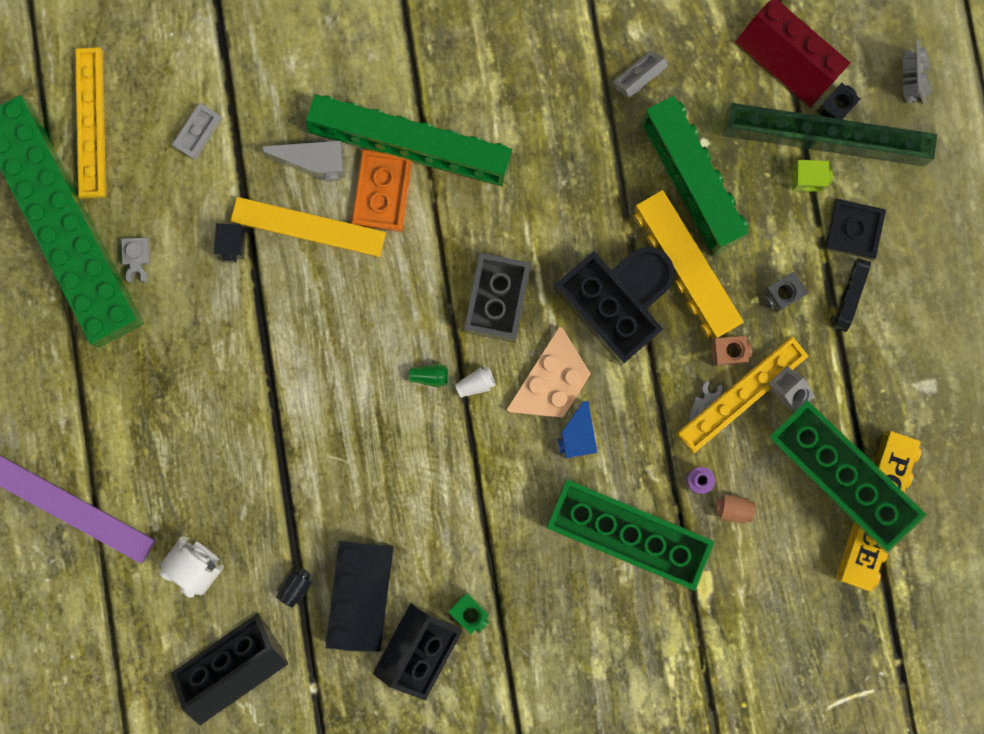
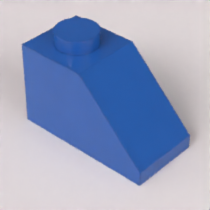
[557,401,598,459]

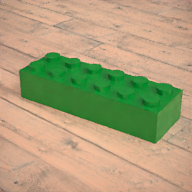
[641,96,749,257]
[769,400,927,554]
[545,479,715,591]

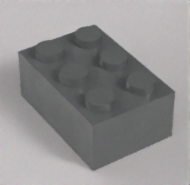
[464,253,531,343]

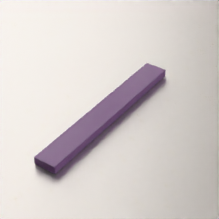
[0,455,156,564]

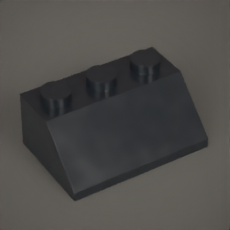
[372,603,463,701]

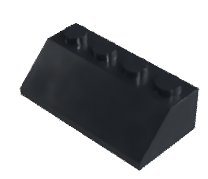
[325,540,394,652]
[170,613,288,726]

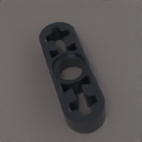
[833,258,871,332]

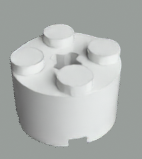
[159,537,224,598]

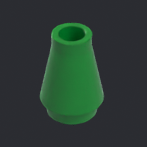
[409,363,448,388]

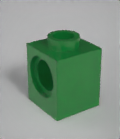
[448,591,490,635]

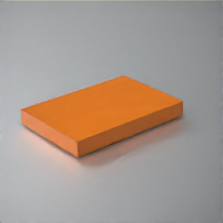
[351,149,413,232]

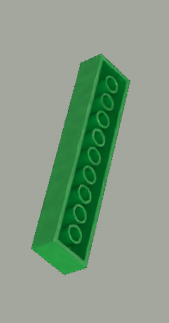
[0,95,145,348]

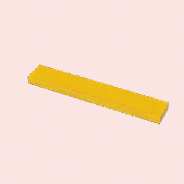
[75,47,106,199]
[231,197,386,258]
[675,336,808,454]

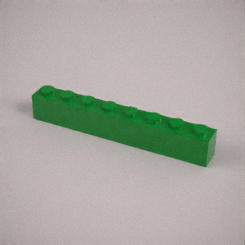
[306,94,512,187]

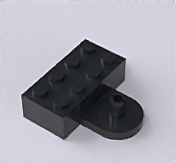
[554,247,675,366]

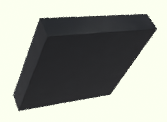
[824,198,886,260]

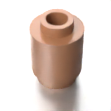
[715,494,755,524]

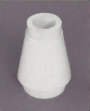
[455,367,496,398]

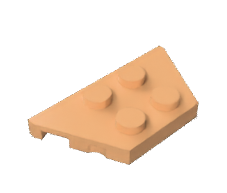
[506,327,591,418]

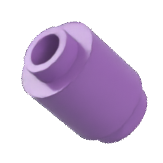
[685,467,715,494]

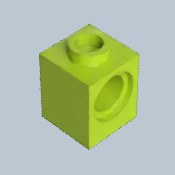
[792,160,833,192]

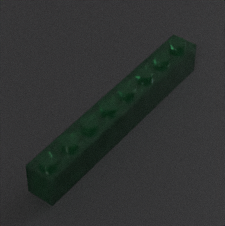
[723,103,937,167]

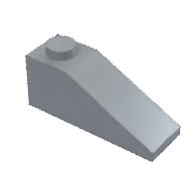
[263,141,345,182]

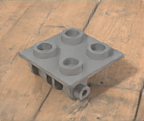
[902,39,930,104]

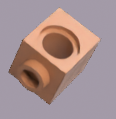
[711,336,752,367]

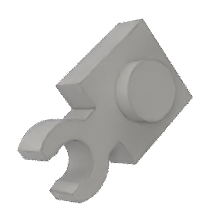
[122,238,151,283]
[687,381,722,422]

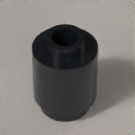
[276,566,313,608]

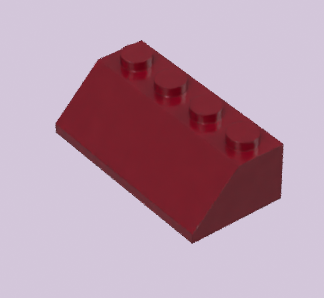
[735,0,851,109]

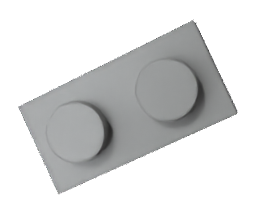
[612,50,668,98]
[172,103,223,161]

